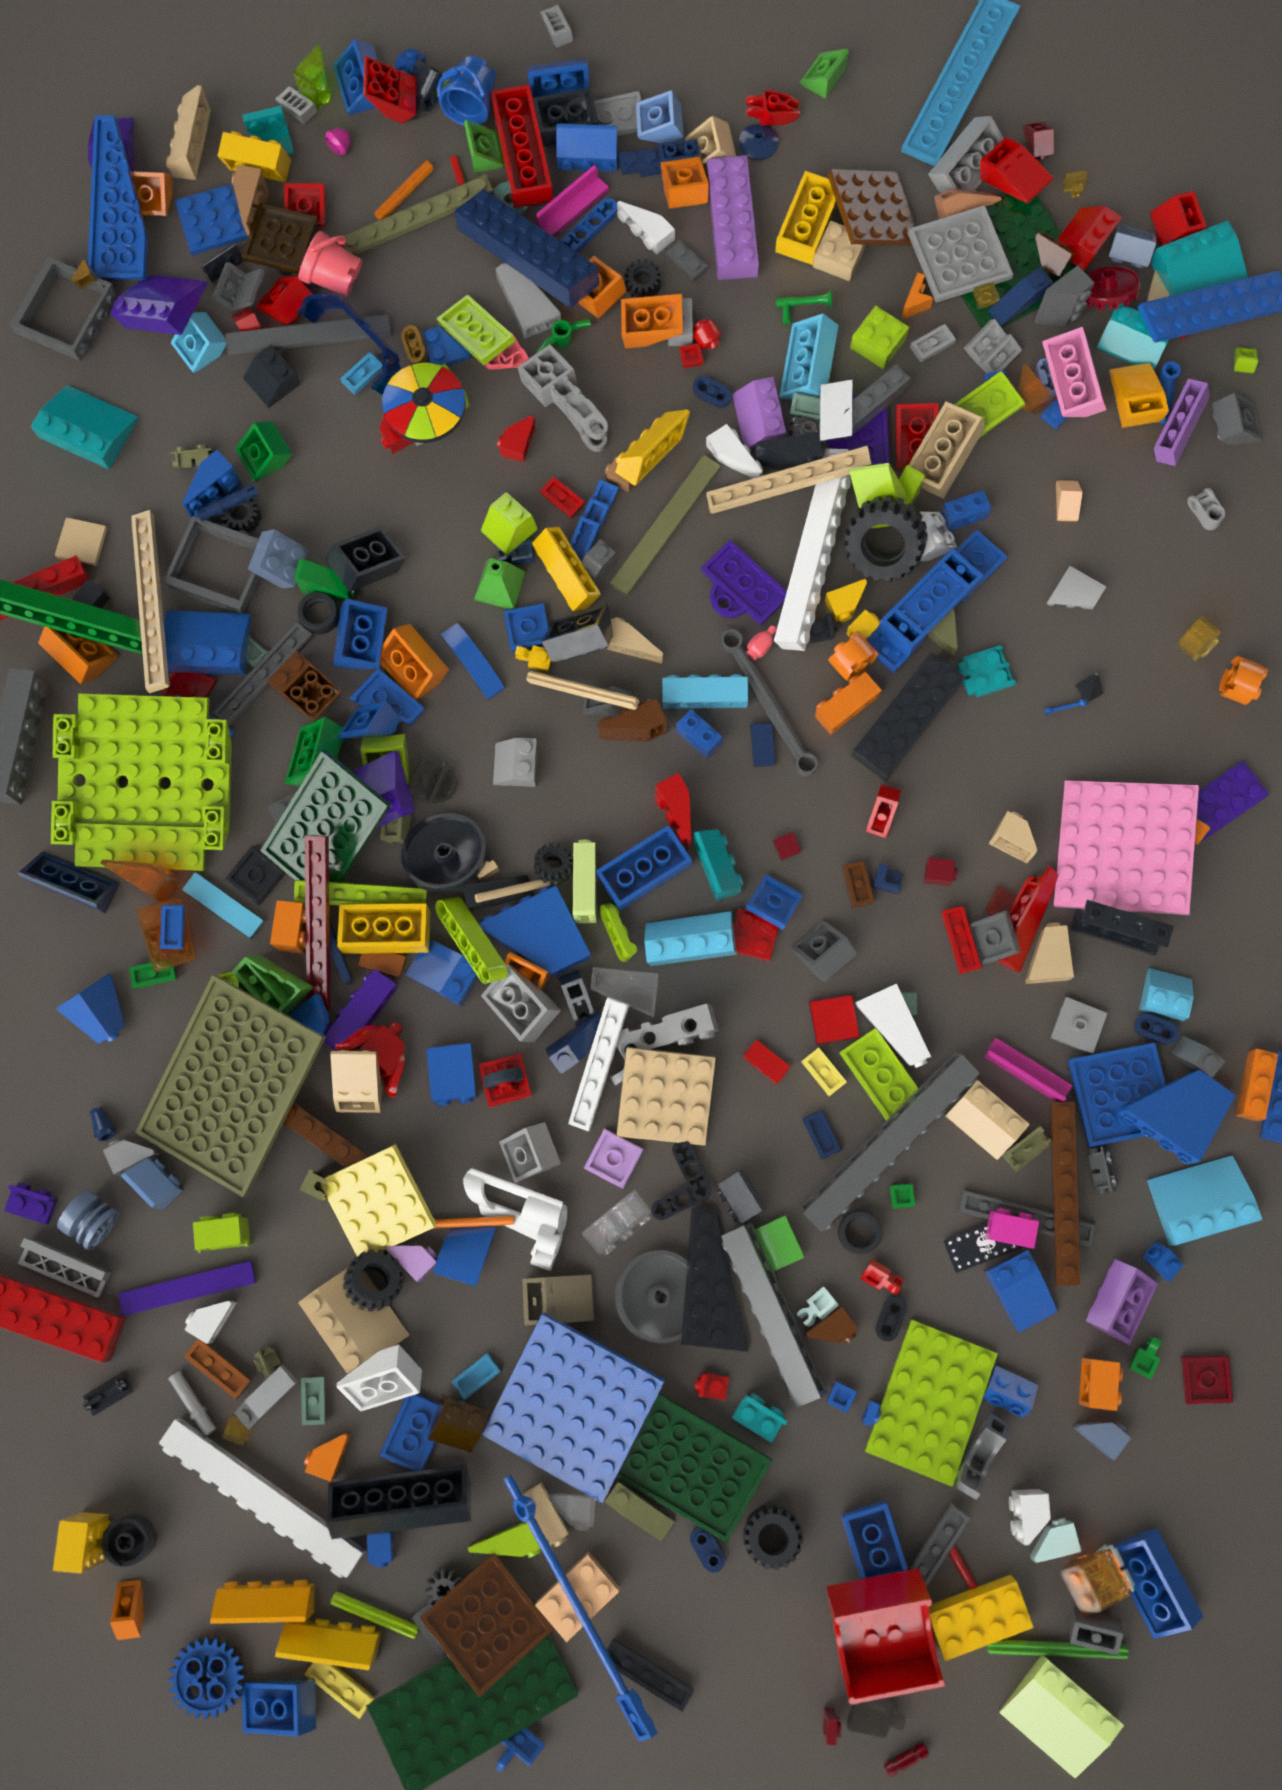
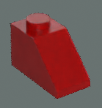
[379,415,414,454]
[497,416,536,462]
[866,784,901,838]

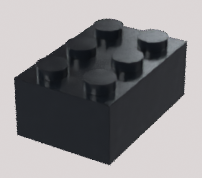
[325,526,405,592]

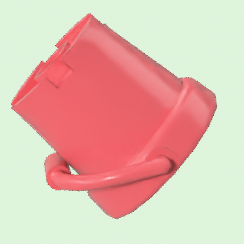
[298,231,362,297]

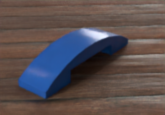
[440,623,505,700]

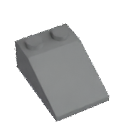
[481,964,561,1042]

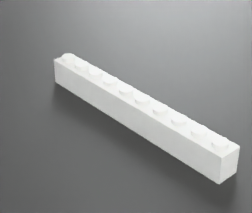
[774,449,851,651]
[159,1418,366,1578]

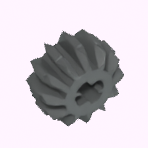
[425,1568,462,1603]

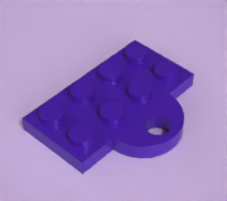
[826,395,890,465]
[701,540,787,626]

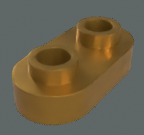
[401,325,429,364]

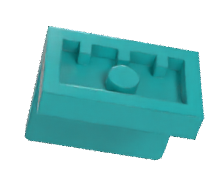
[242,106,294,155]
[732,1392,788,1443]

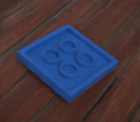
[175,184,248,256]

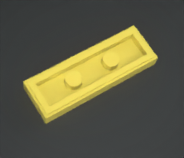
[304,1662,375,1719]

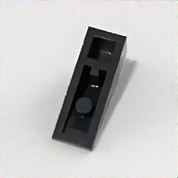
[558,970,595,1027]

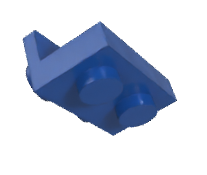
[983,1366,1038,1417]

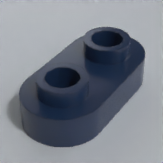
[693,376,731,408]
[1134,1014,1179,1045]
[690,1526,725,1573]

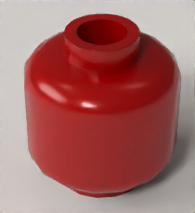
[693,318,722,350]

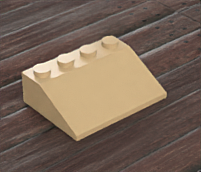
[298,1269,410,1374]

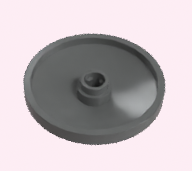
[615,1250,687,1344]

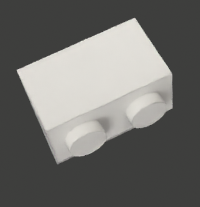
[336,1345,422,1412]

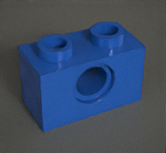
[941,490,991,531]
[676,709,722,759]

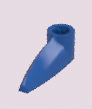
[1157,361,1181,425]

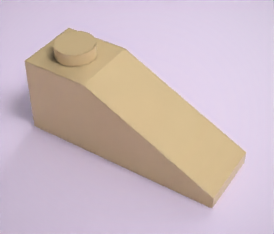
[606,617,663,664]

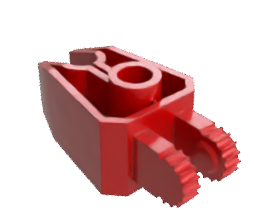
[745,89,801,126]

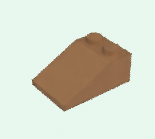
[232,165,270,236]

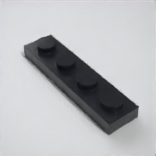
[601,1638,694,1712]

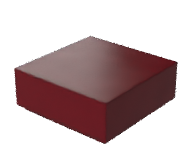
[773,832,801,861]

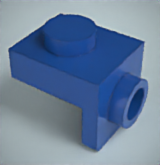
[396,48,426,75]
[1142,1242,1184,1282]

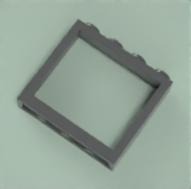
[10,257,117,361]
[163,516,262,614]

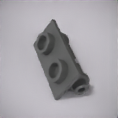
[1088,1147,1118,1194]

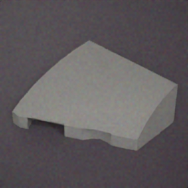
[1047,566,1106,609]

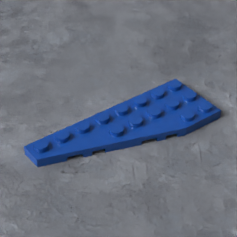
[88,115,148,280]

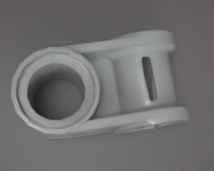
[1188,488,1225,531]

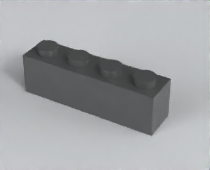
[844,364,911,440]

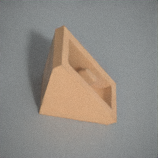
[1056,481,1083,521]

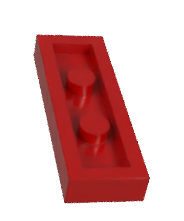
[941,906,982,975]

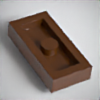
[842,861,874,908]

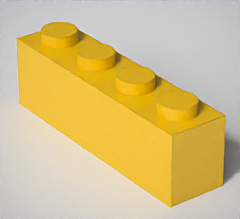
[532,527,601,611]

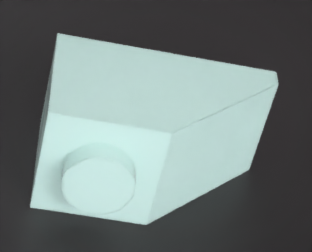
[1030,1518,1081,1563]

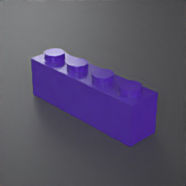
[324,969,398,1051]

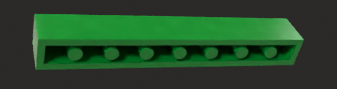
[0,580,143,655]

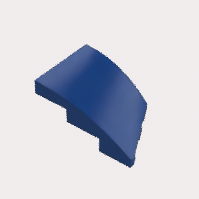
[433,1226,497,1286]

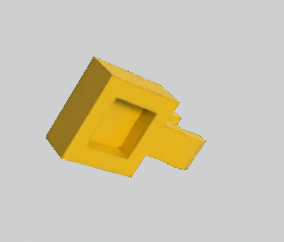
[515,645,551,672]

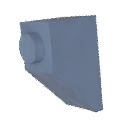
[1073,1421,1131,1460]

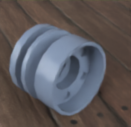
[57,1190,119,1251]

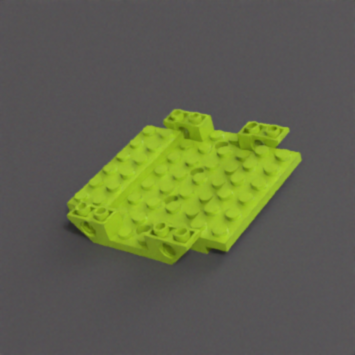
[51,694,232,871]

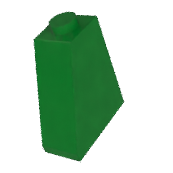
[294,559,357,601]

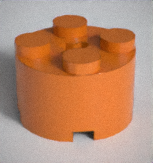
[828,631,879,681]
[1219,656,1268,705]

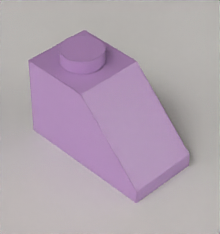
[386,1246,438,1282]

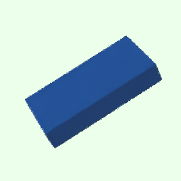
[160,905,185,949]

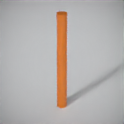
[432,1216,515,1229]

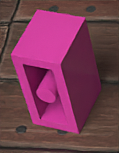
[985,1208,1039,1249]

